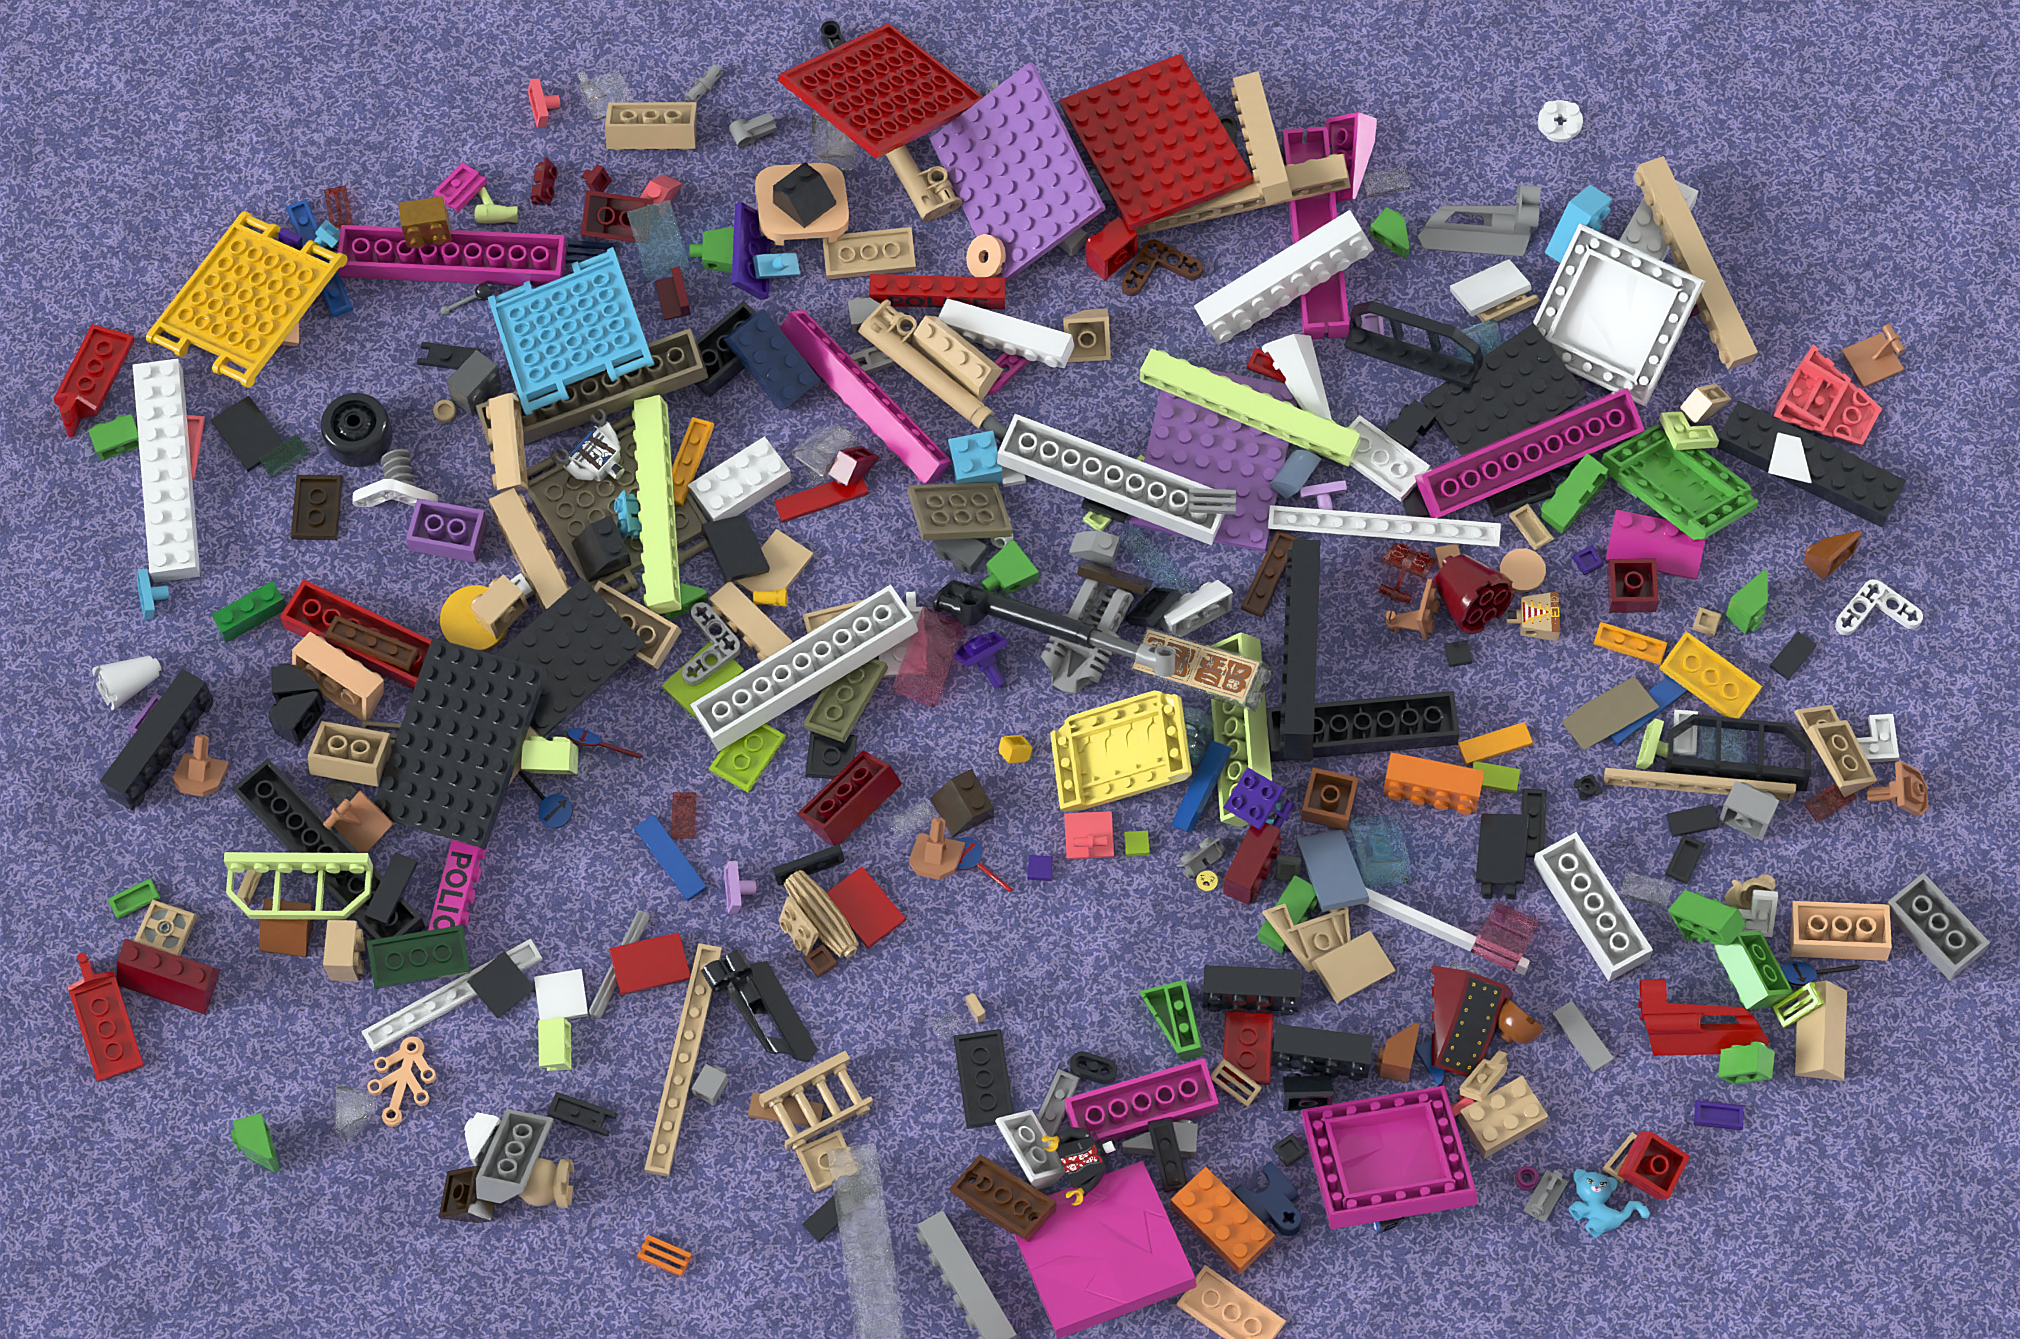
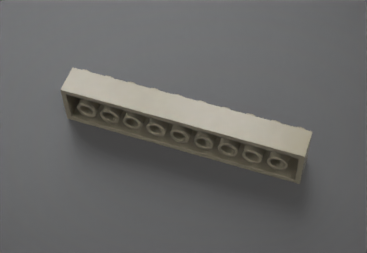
[476,328,709,451]

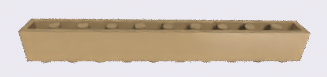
[1133,154,1351,235]
[1634,156,1758,370]

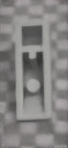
[1123,1120,1198,1158]

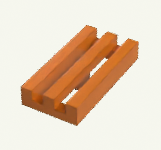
[637,1234,692,1277]

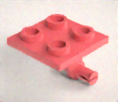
[1064,811,1114,860]

